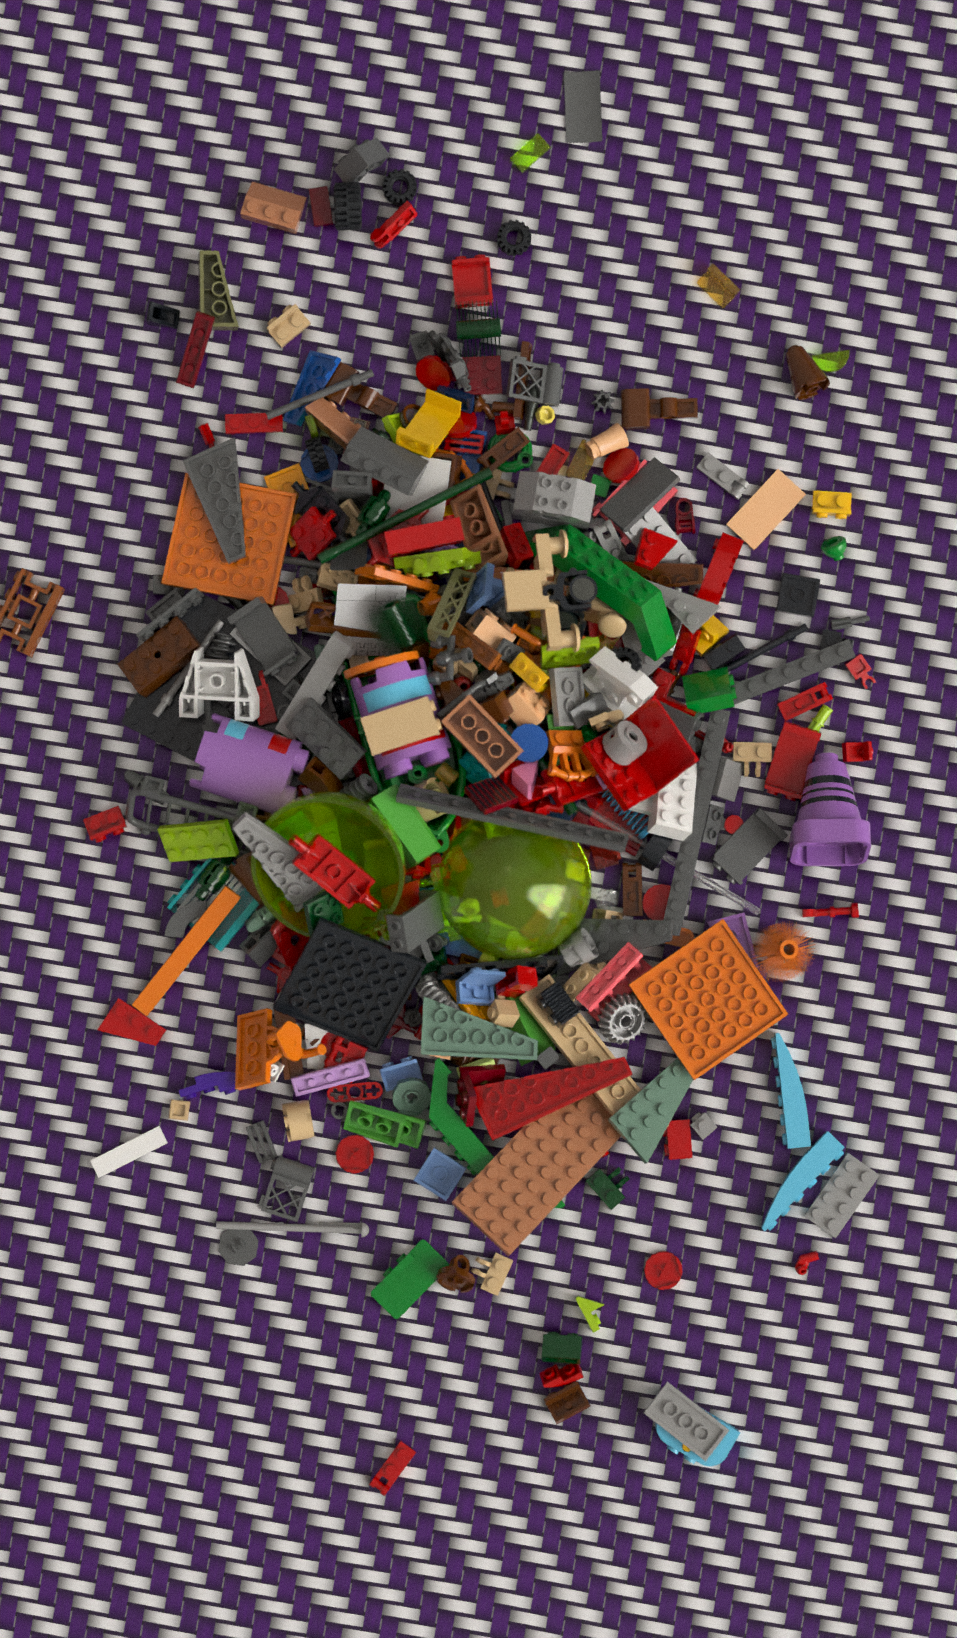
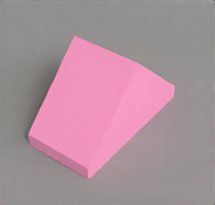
[511,760,538,799]

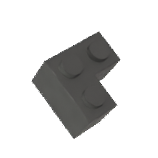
[334,138,390,182]

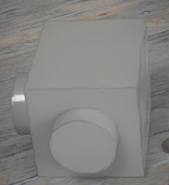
[690,1112,717,1140]

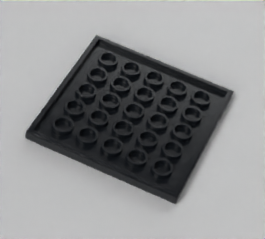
[273,917,427,1052]

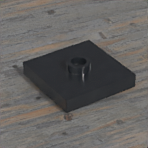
[776,573,821,618]

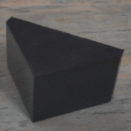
[146,301,180,329]

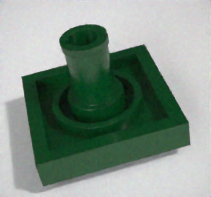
[303,890,344,936]

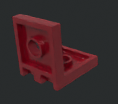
[455,1064,506,1127]

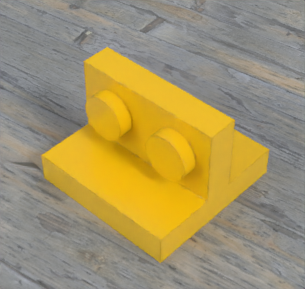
[696,615,729,657]

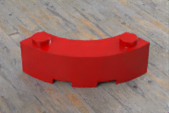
[693,532,744,605]

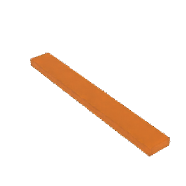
[132,885,241,1016]

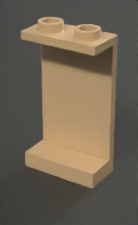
[360,696,443,756]

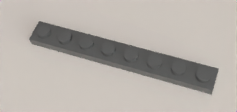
[722,639,856,710]

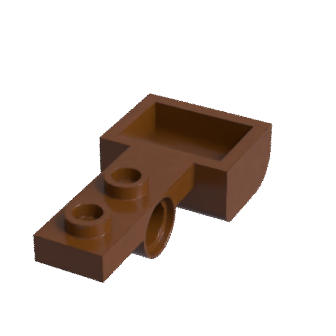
[323,362,398,418]
[621,388,698,430]

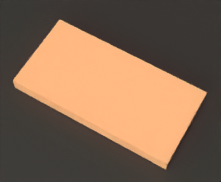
[726,469,806,550]

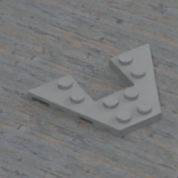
[621,580,721,677]

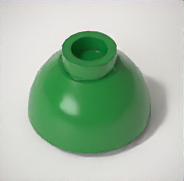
[820,536,847,561]

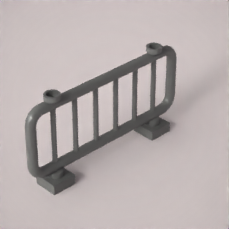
[125,775,258,860]

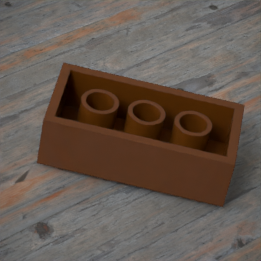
[117,616,205,698]

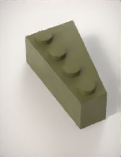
[198,251,239,331]

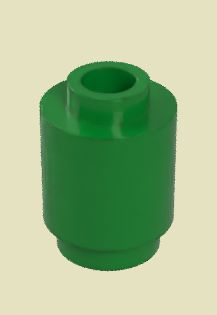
[407,765,427,786]

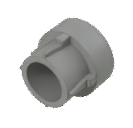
[559,928,599,967]

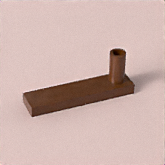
[492,341,532,420]

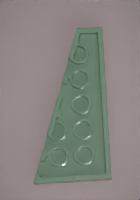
[420,996,538,1060]
[608,1058,693,1164]

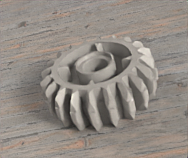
[415,974,461,1011]
[597,993,648,1045]

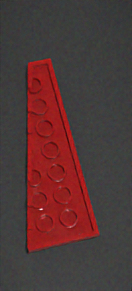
[474,1057,633,1141]

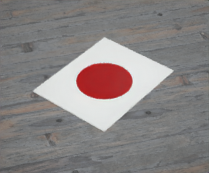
[305,1024,350,1069]

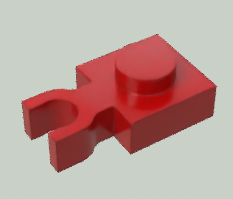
[844,653,876,689]

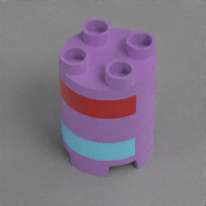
[350,657,452,780]
[189,713,311,816]

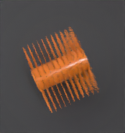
[750,921,816,982]

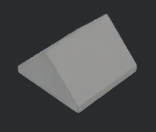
[712,757,744,802]

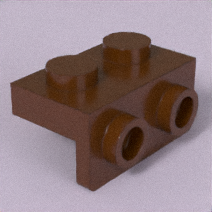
[544,1381,591,1424]

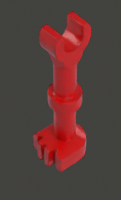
[802,902,859,918]

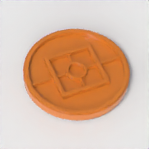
[343,651,420,680]

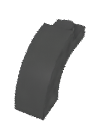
[164,901,207,938]

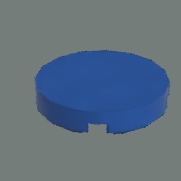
[300,444,339,483]
[511,724,548,762]

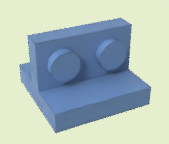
[466,562,504,615]
[413,1147,467,1201]

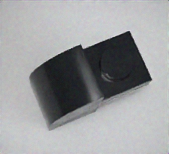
[637,834,673,871]

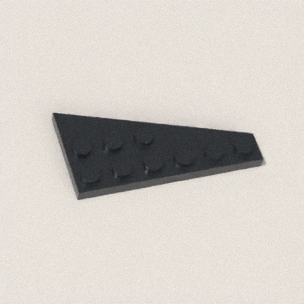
[436,955,564,981]

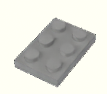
[549,667,587,727]

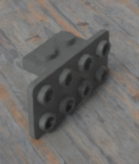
[136,588,204,642]

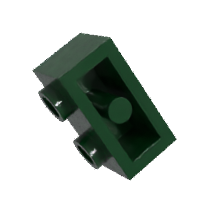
[541,1332,582,1364]

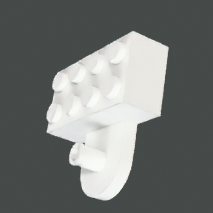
[629,763,698,841]

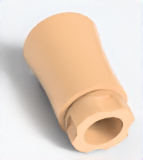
[584,423,629,460]

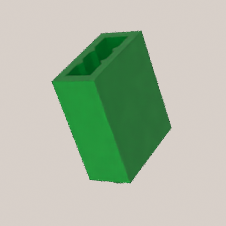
[682,667,737,714]

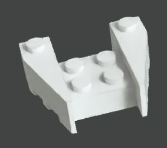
[179,646,260,721]
[583,647,658,727]

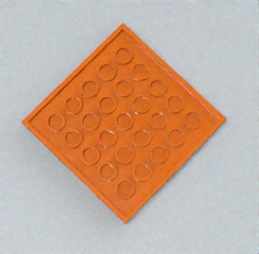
[161,472,298,606]
[628,919,788,1080]

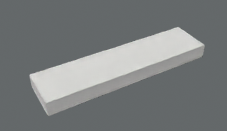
[90,1126,168,1178]

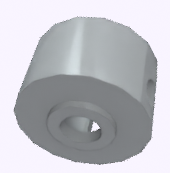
[602,720,647,766]

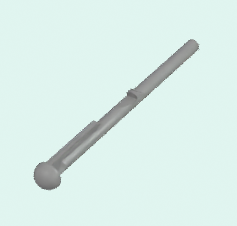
[216,1221,369,1237]

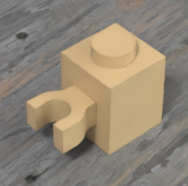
[487,995,520,1028]

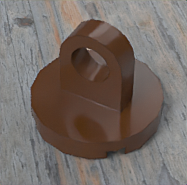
[437,1255,475,1293]

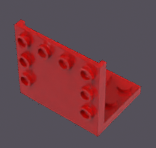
[580,696,699,812]

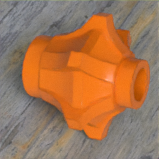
[417,589,442,616]

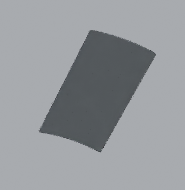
[564,70,602,143]
[330,534,368,570]

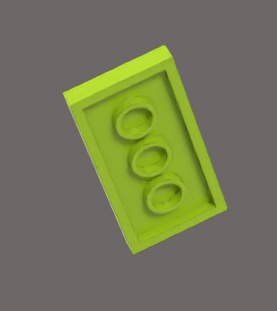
[157,819,239,862]

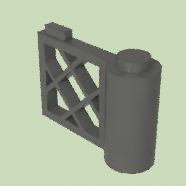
[506,356,564,407]
[258,1156,315,1222]

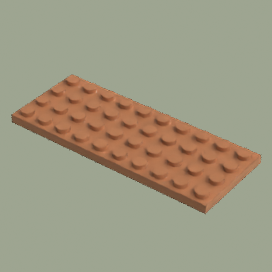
[452,1094,621,1257]

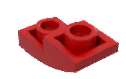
[539,1364,584,1388]

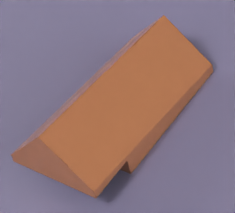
[450,484,508,571]

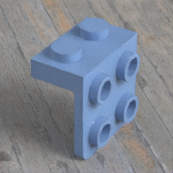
[455,967,506,1006]
[379,1056,423,1092]

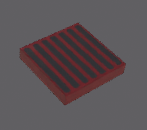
[464,775,518,815]

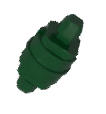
[356,489,391,535]
[195,856,234,901]

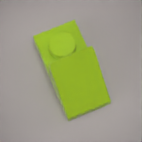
[575,1296,605,1333]

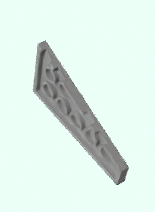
[233,812,323,913]

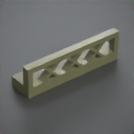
[427,568,477,642]

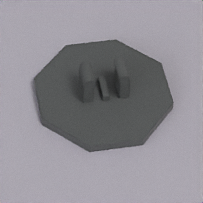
[219,1229,259,1266]

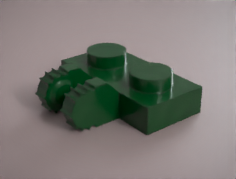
[586,1167,629,1210]

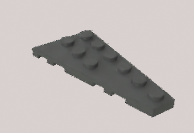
[183,437,246,564]
[557,918,673,976]

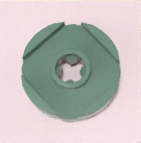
[392,1078,431,1116]

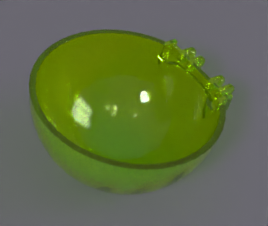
[251,791,406,941]
[420,815,592,960]

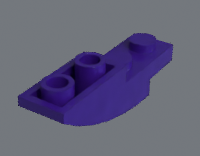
[178,1072,236,1100]

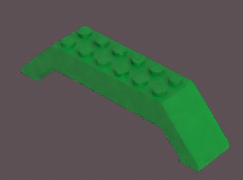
[525,524,677,662]
[429,1058,565,1208]

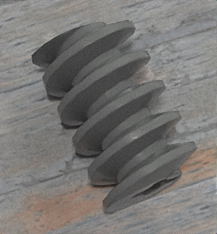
[207,632,236,660]
[338,773,378,812]

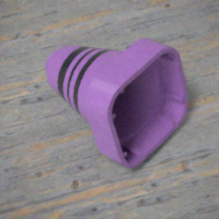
[789,753,871,866]

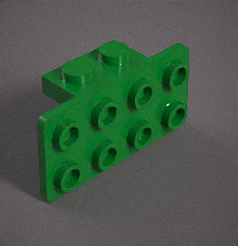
[371,1240,449,1319]

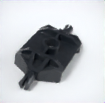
[291,481,350,543]

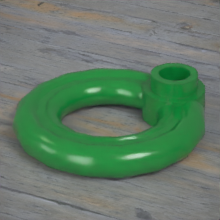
[487,434,533,473]

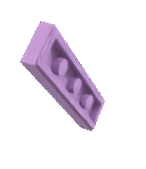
[291,1057,370,1097]

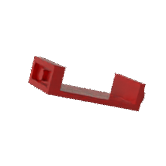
[764,721,822,801]

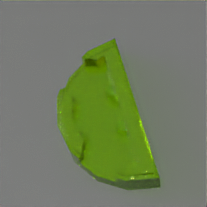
[811,350,849,372]

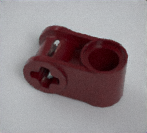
[675,498,695,535]

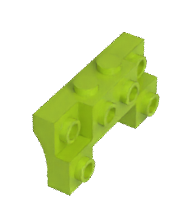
[393,547,482,577]

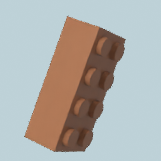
[441,694,523,779]

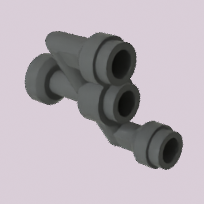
[428,635,473,685]

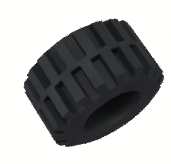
[334,182,362,231]

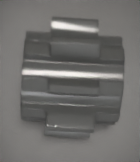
[591,390,615,414]

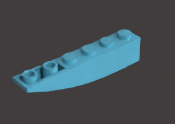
[771,1033,811,1149]
[761,1131,845,1231]

